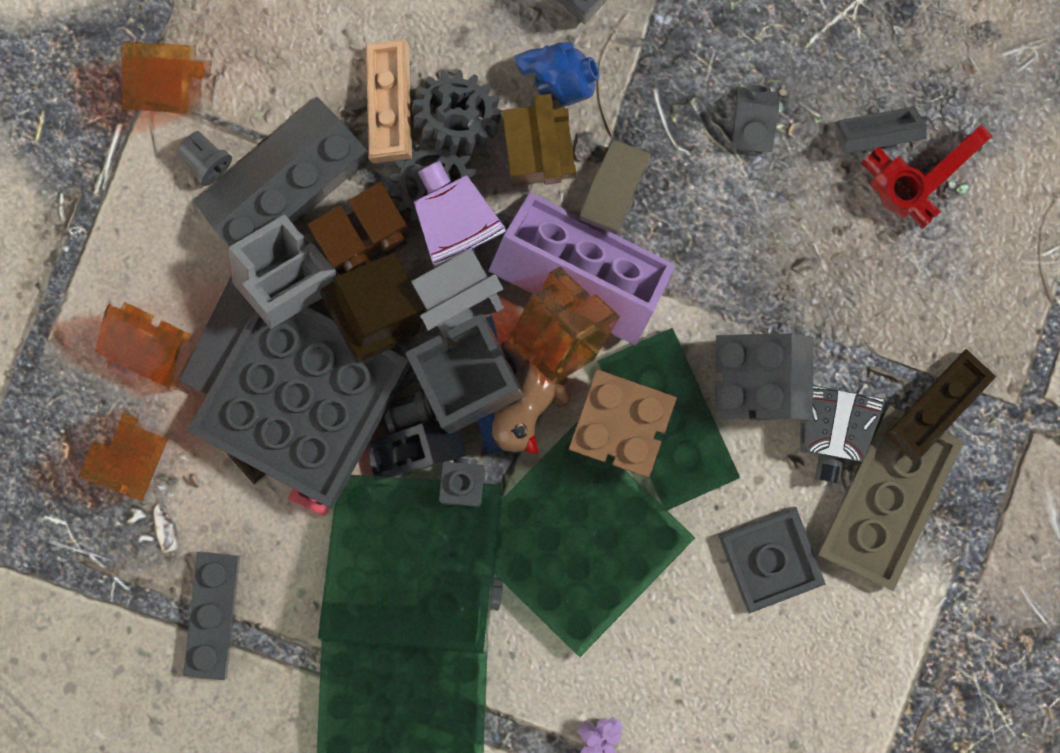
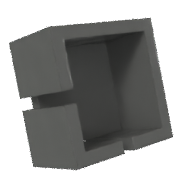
[405,314,525,434]
[715,333,814,420]

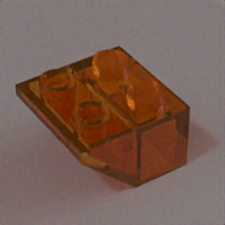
[95,302,196,390]

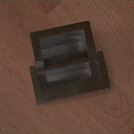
[320,252,425,364]

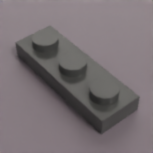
[183,551,241,680]

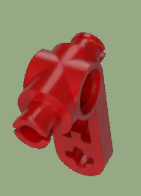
[860,124,993,229]

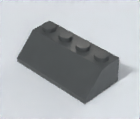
[193,97,369,247]

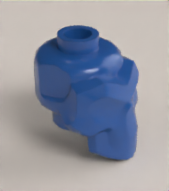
[514,42,600,106]

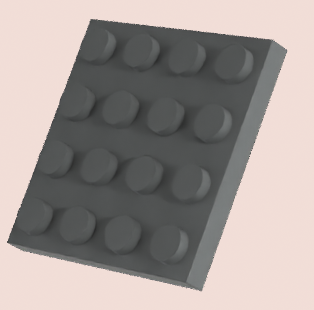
[187,307,411,509]

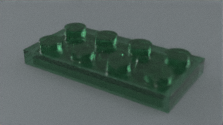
[597,328,740,512]

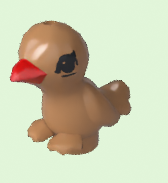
[492,341,571,454]

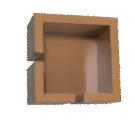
[568,369,677,478]

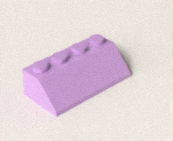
[488,192,676,346]

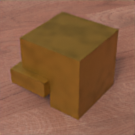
[502,94,576,186]

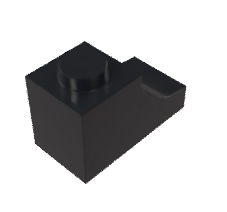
[366,420,466,483]

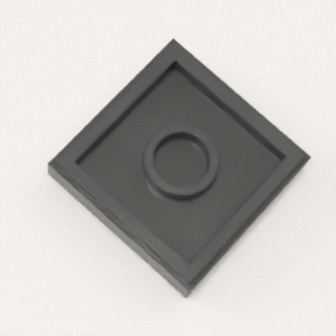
[718,507,826,614]

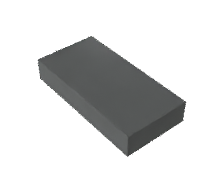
[835,107,927,154]

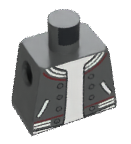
[800,385,885,484]

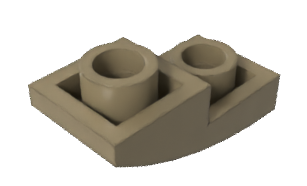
[579,139,651,235]

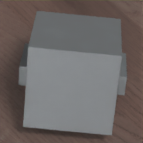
[228,214,336,329]
[411,249,505,340]

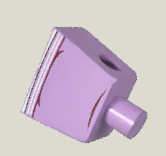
[414,161,506,267]

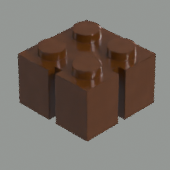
[308,181,411,275]

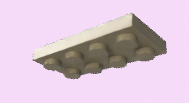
[816,406,964,591]

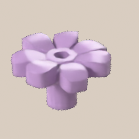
[578,717,623,753]

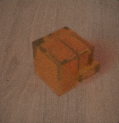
[121,41,212,113]
[508,267,620,384]
[78,408,169,501]

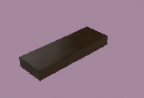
[884,349,997,463]

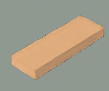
[366,39,412,163]

